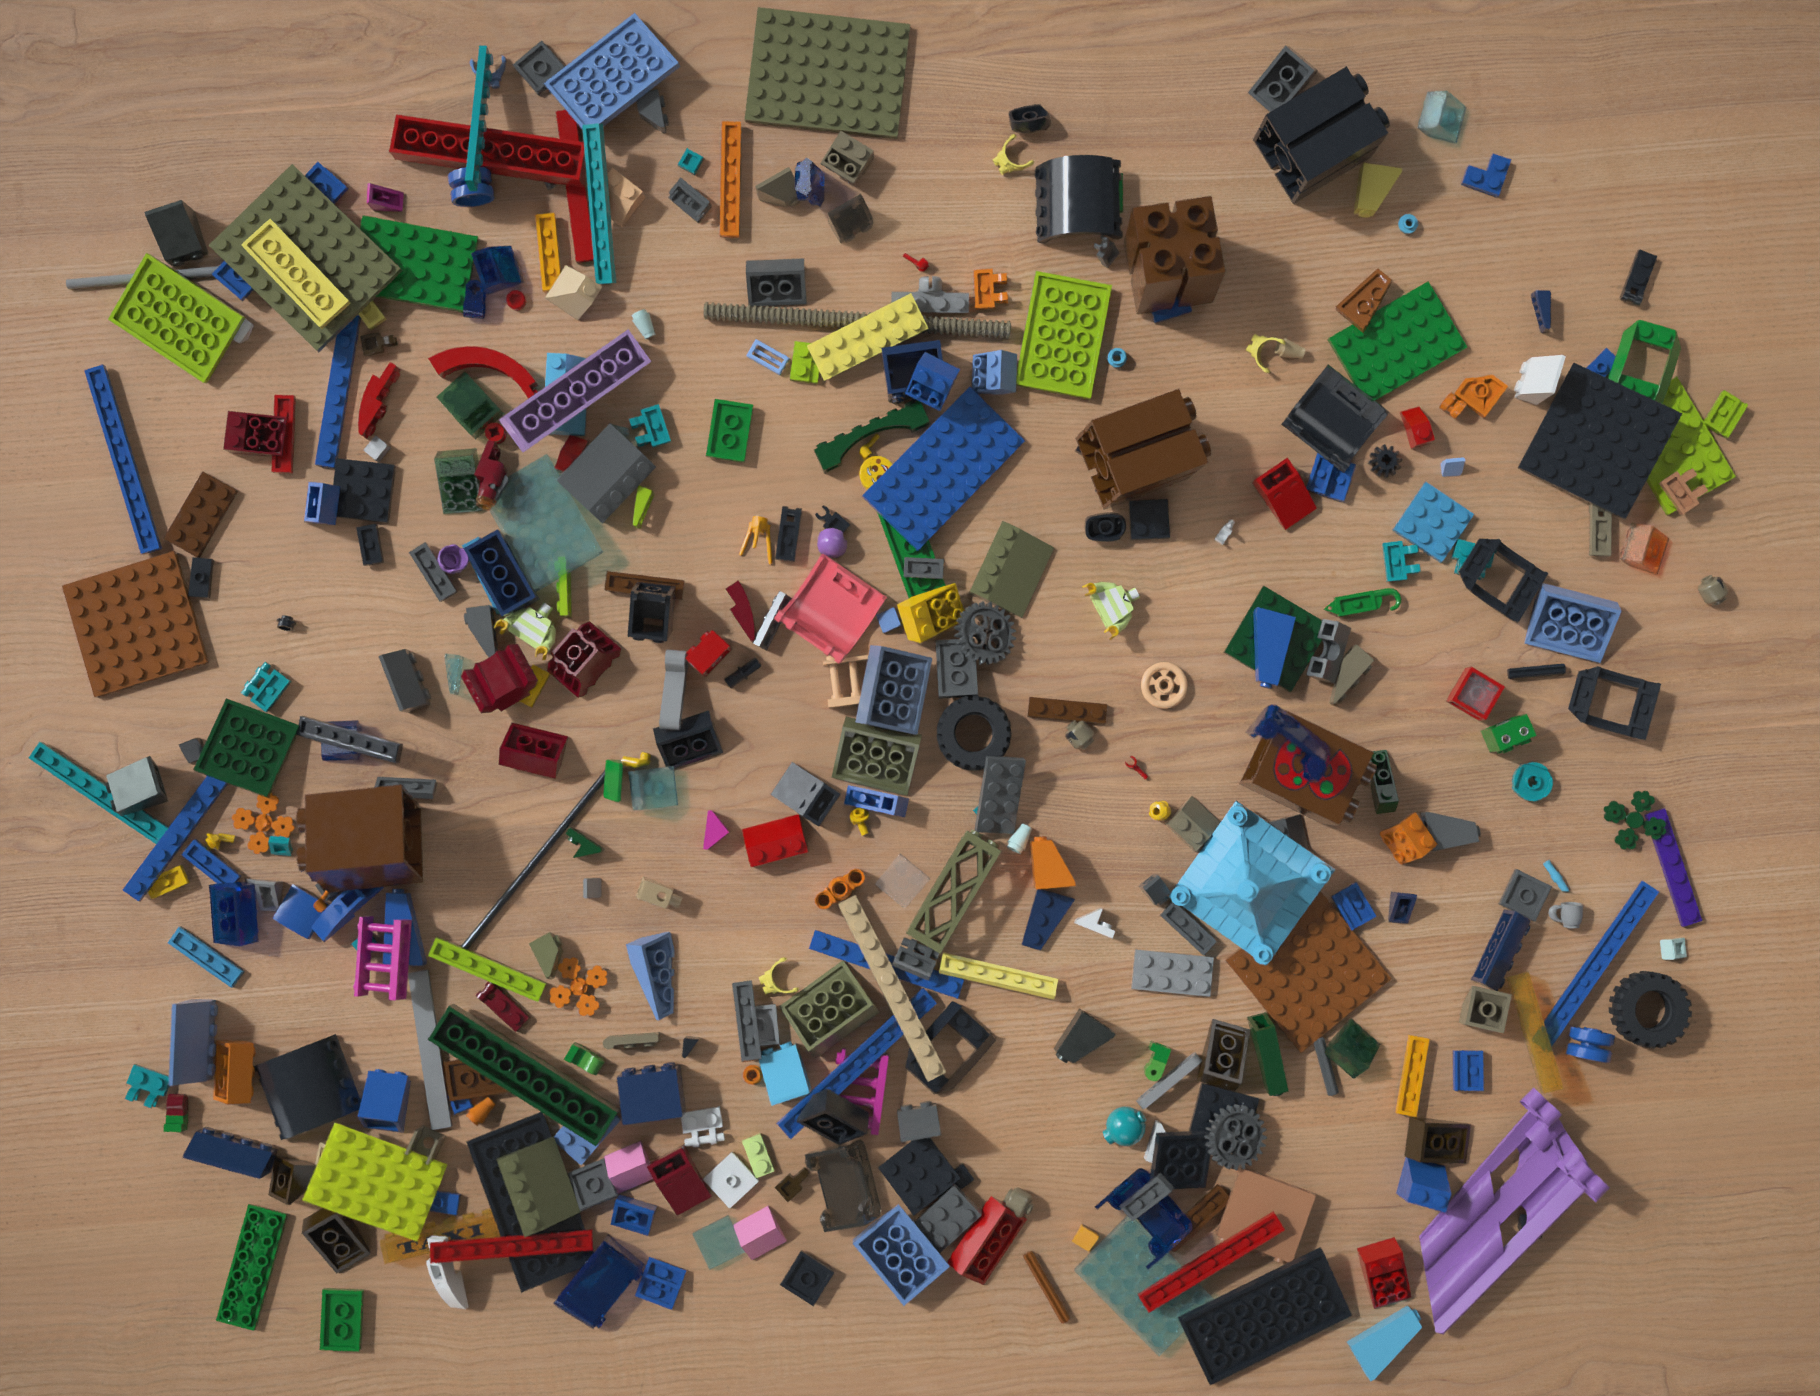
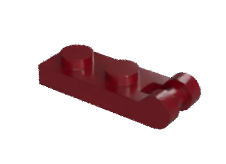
[476,981,530,1032]

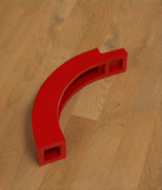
[428,346,539,399]

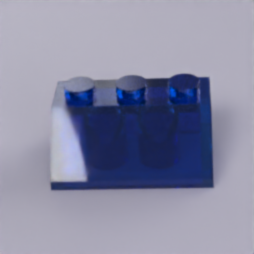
[209,882,259,947]

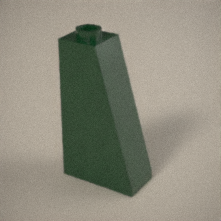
[1247,1012,1289,1096]

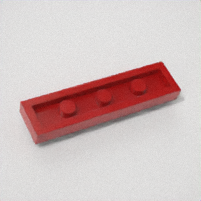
[271,395,296,474]

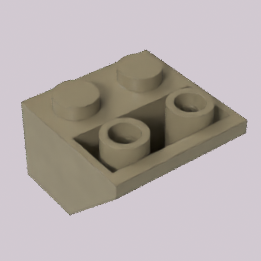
[820,131,874,184]

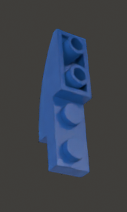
[311,887,384,942]

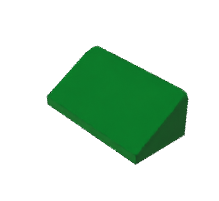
[603,759,623,802]

